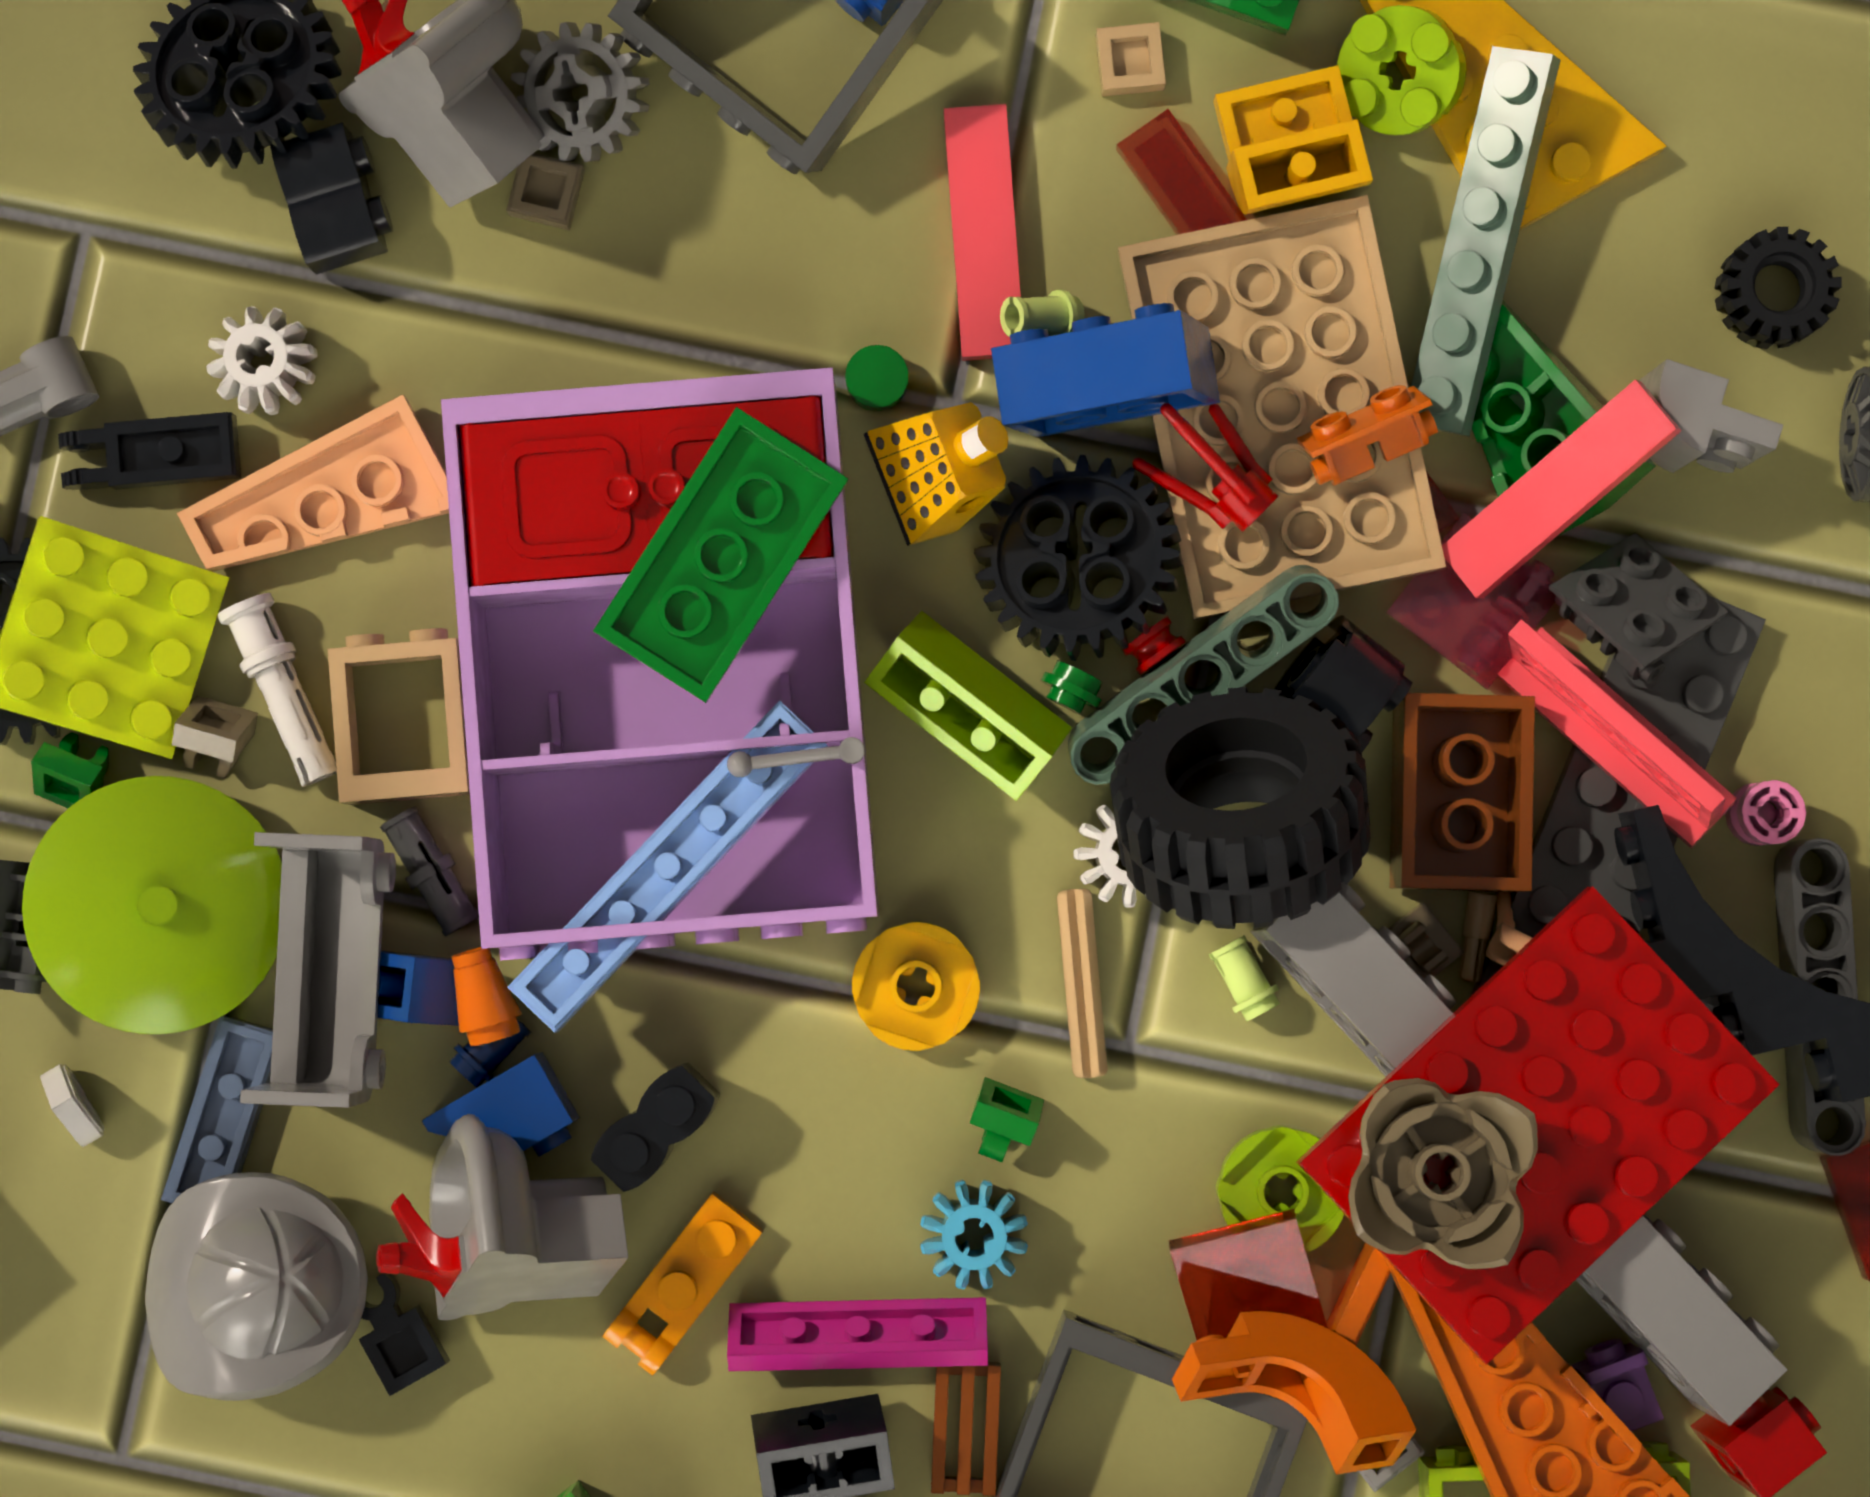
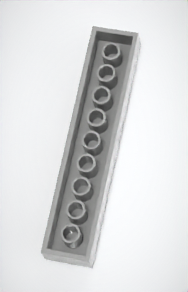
[1250,883,1787,1426]

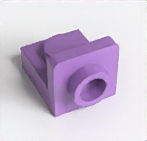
[1571,1339,1664,1431]

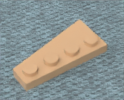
[177,394,449,572]

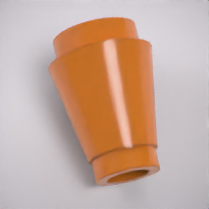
[451,947,522,1046]

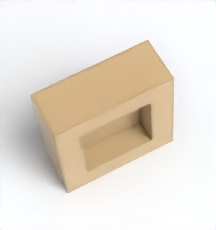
[1095,22,1166,97]

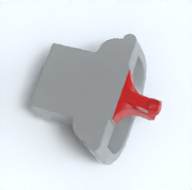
[338,0,545,208]
[376,1114,628,1320]

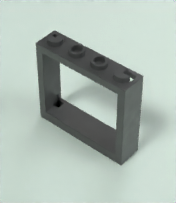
[608,0,943,174]
[993,1309,1307,1497]

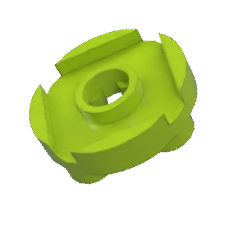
[1337,5,1466,135]
[1216,1125,1344,1256]

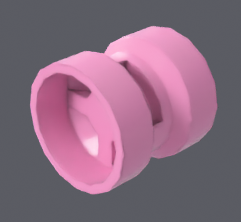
[1725,780,1806,846]

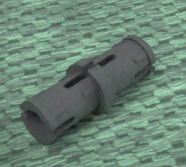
[380,806,479,937]

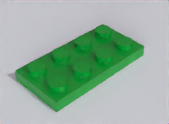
[593,407,849,703]

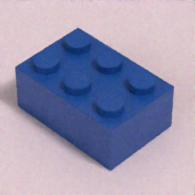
[991,303,1220,438]

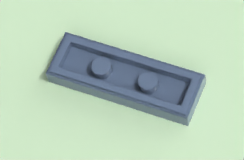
[161,1015,273,1203]

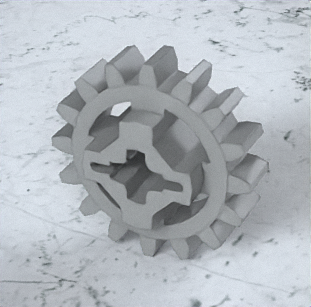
[511,22,650,162]

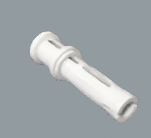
[217,593,337,787]

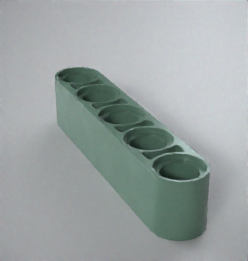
[1068,565,1339,785]

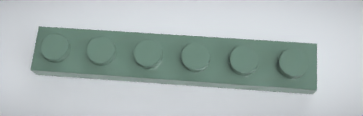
[1411,46,1561,437]

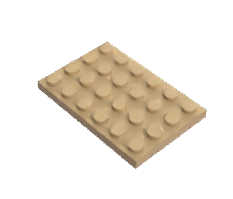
[1118,195,1446,620]

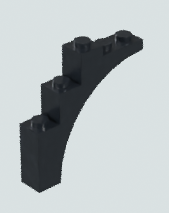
[1614,805,1870,1103]

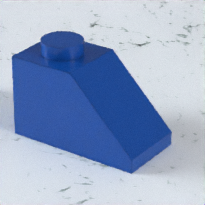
[378,951,459,1026]
[422,1052,580,1157]

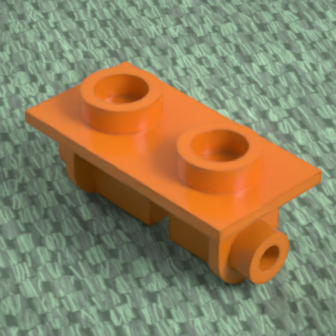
[1297,385,1438,486]

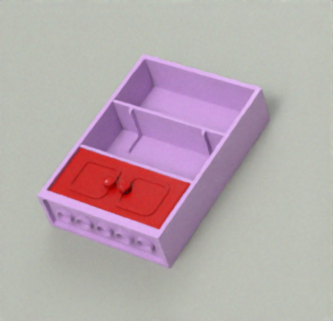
[441,367,879,961]

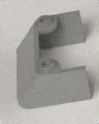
[240,832,396,1108]

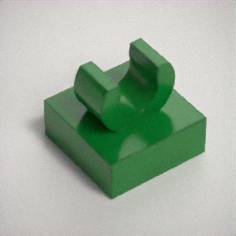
[31,732,109,809]
[969,1077,1044,1162]

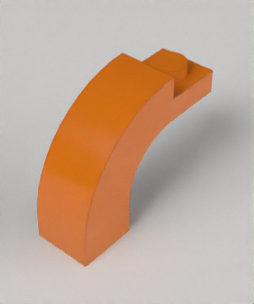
[1172,1311,1416,1475]

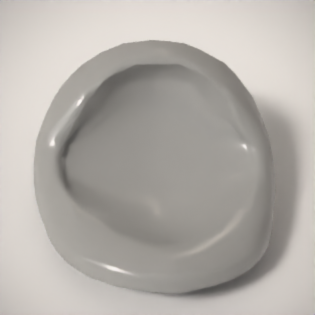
[145,1172,368,1401]

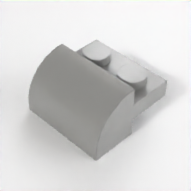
[1639,359,1783,473]

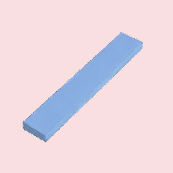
[507,700,828,1033]

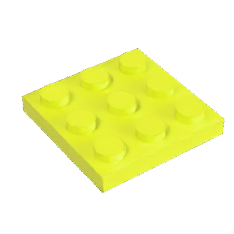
[0,516,230,759]

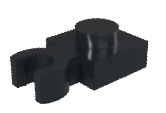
[359,1273,450,1396]

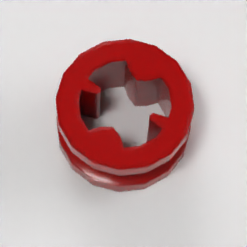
[1122,616,1186,675]

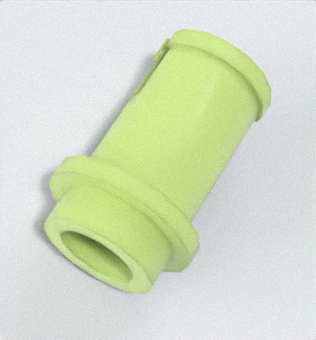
[1000,289,1085,337]
[1209,935,1280,1022]

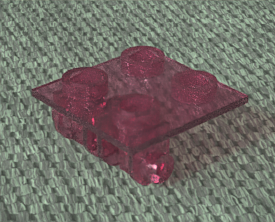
[1386,513,1556,690]

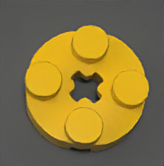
[852,922,980,1051]

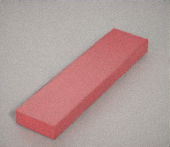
[943,104,1021,361]
[1442,379,1682,599]

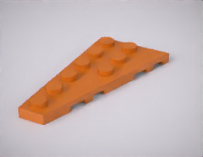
[1383,1256,1690,1497]

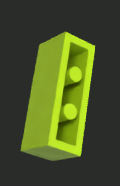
[864,610,1072,801]

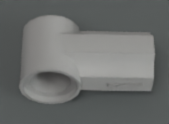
[0,336,99,436]

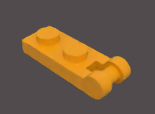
[602,1191,764,1376]

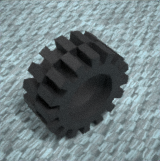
[1714,226,1842,349]

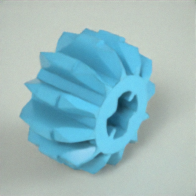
[920,1179,1028,1289]

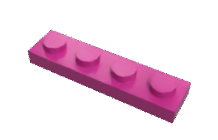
[727,1297,988,1372]

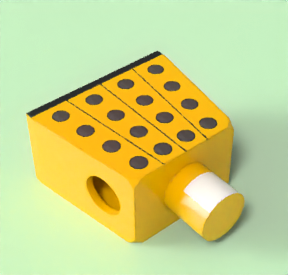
[863,402,1008,546]

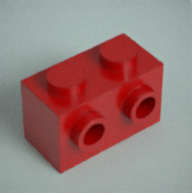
[1690,1386,1827,1497]

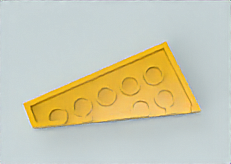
[1359,0,1666,231]

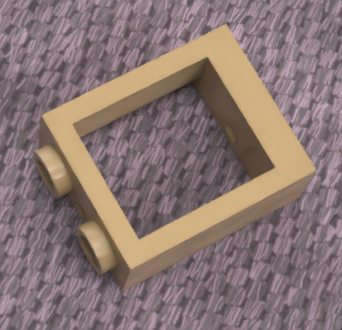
[328,628,470,805]

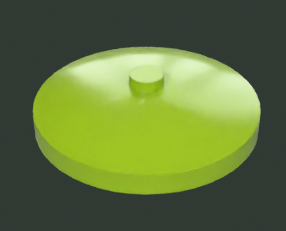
[22,776,282,1034]

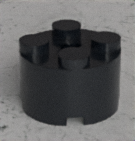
[1274,615,1413,752]

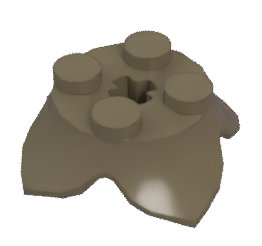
[1348,1078,1538,1269]

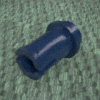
[449,1019,532,1088]

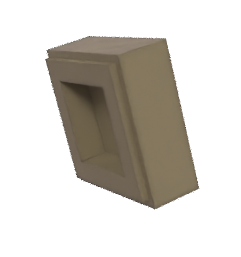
[506,153,585,231]

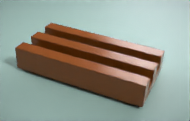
[931,1362,1001,1496]

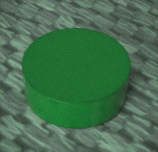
[845,345,909,411]

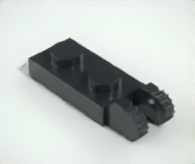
[58,412,241,490]

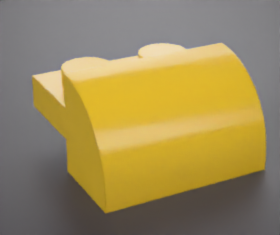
[1213,65,1373,215]

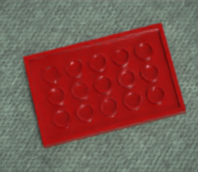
[1296,886,1780,1365]

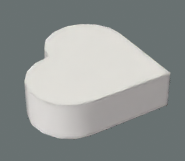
[40,1064,105,1147]

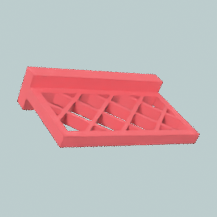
[1497,619,1737,849]

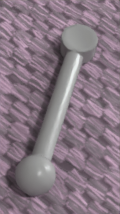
[727,737,865,778]

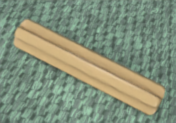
[1057,888,1108,1078]

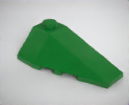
[1472,300,1656,538]

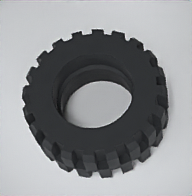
[1110,687,1371,929]

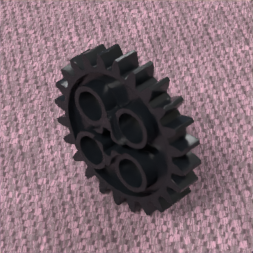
[133,0,342,169]
[974,455,1183,661]

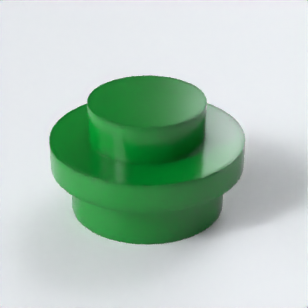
[1040,660,1103,714]

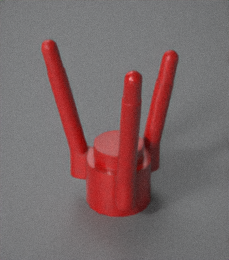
[1132,403,1279,532]

